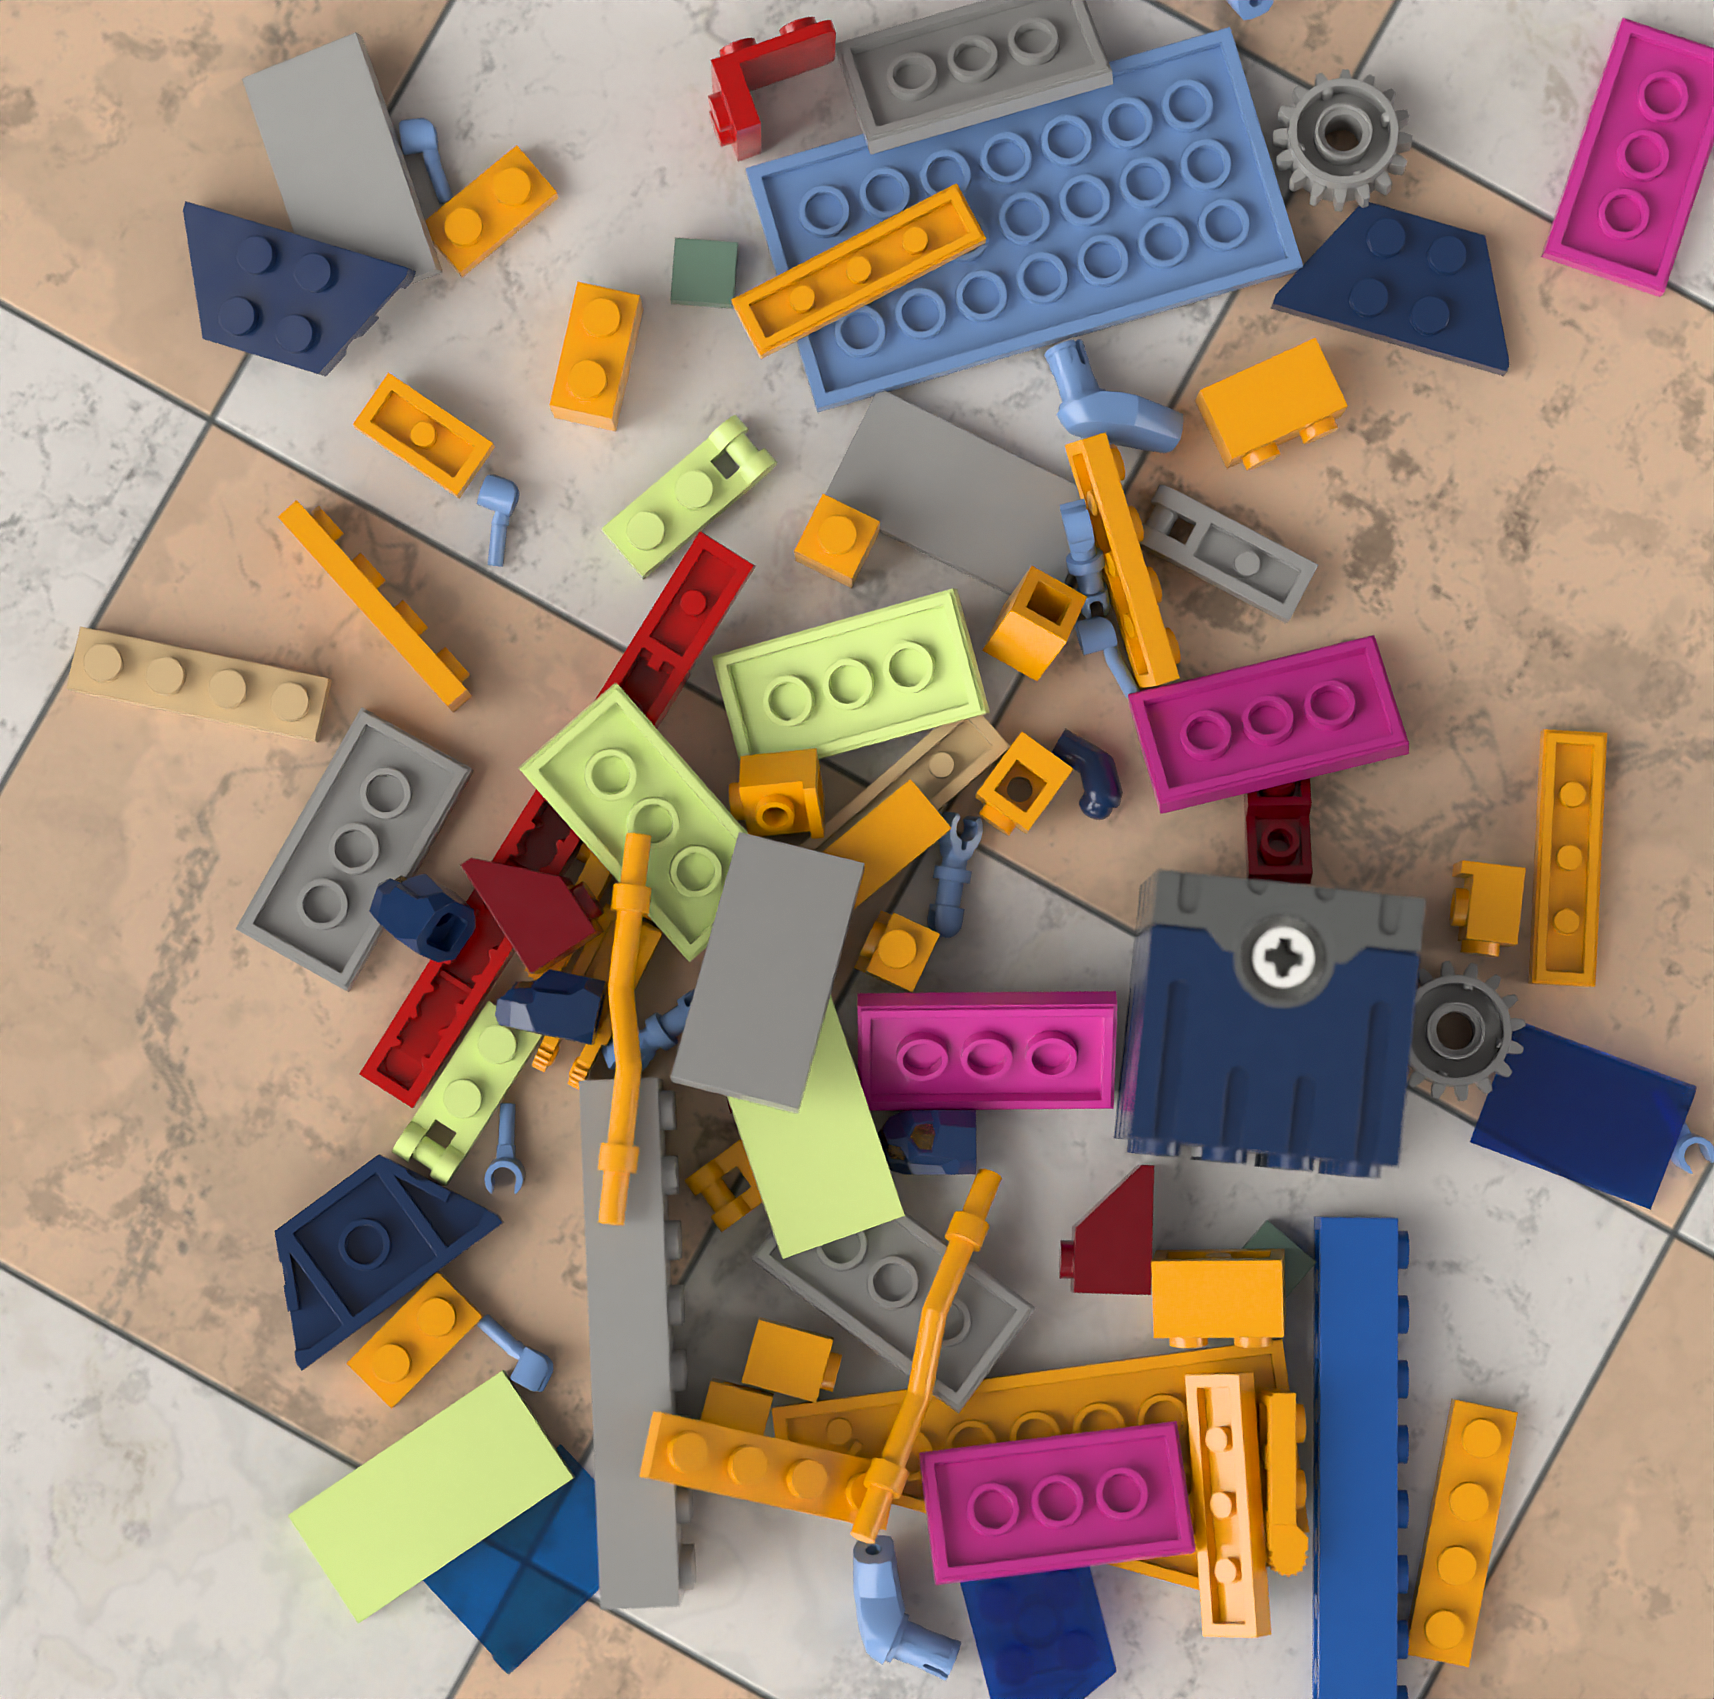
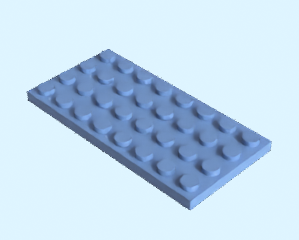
[746,27,1303,413]

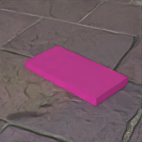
[1541,18,1714,297]
[1128,635,1409,814]
[857,991,1117,1111]
[919,1421,1196,1585]

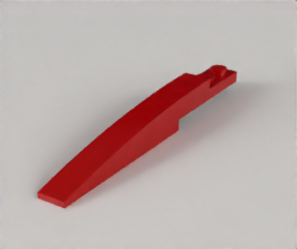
[359,531,756,1108]

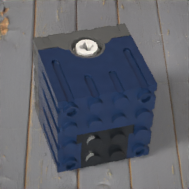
[1113,869,1426,1179]

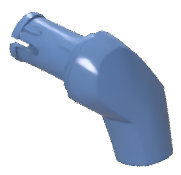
[1044,339,1184,453]
[853,1535,961,1681]

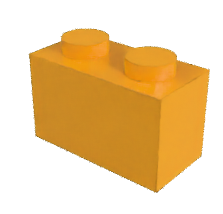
[549,281,643,432]
[1195,337,1348,471]
[1151,1249,1287,1348]

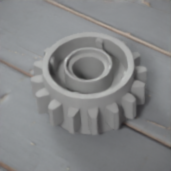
[1272,69,1412,211]
[1408,961,1526,1101]

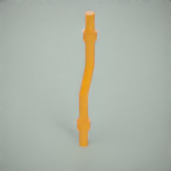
[598,833,652,1226]
[850,1168,1002,1544]

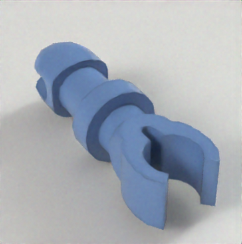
[1059,499,1111,620]
[927,811,983,938]
[601,989,695,1071]

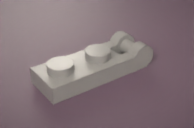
[1139,485,1318,624]

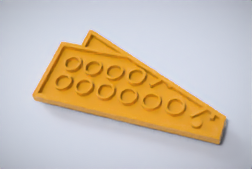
[771,1338,1309,1590]

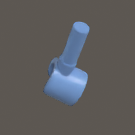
[399,118,453,204]
[477,474,520,567]
[1075,616,1140,698]
[1650,1085,1714,1174]
[484,1103,525,1194]
[477,1314,554,1392]

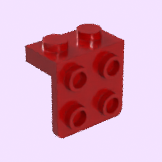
[708,16,836,161]

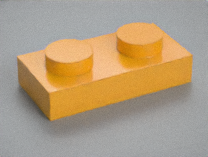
[425,145,559,278]
[352,372,495,499]
[346,1271,484,1409]

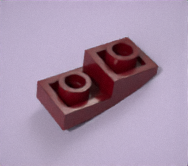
[1244,778,1313,885]

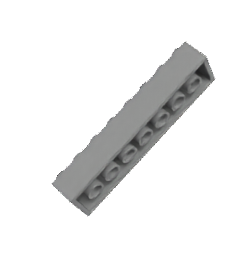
[579,1077,696,1610]

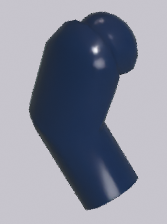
[1051,728,1123,820]

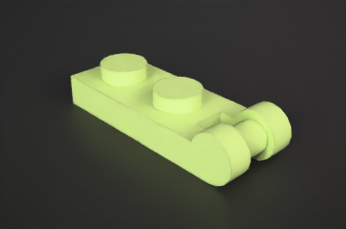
[601,415,778,580]
[392,1001,544,1186]

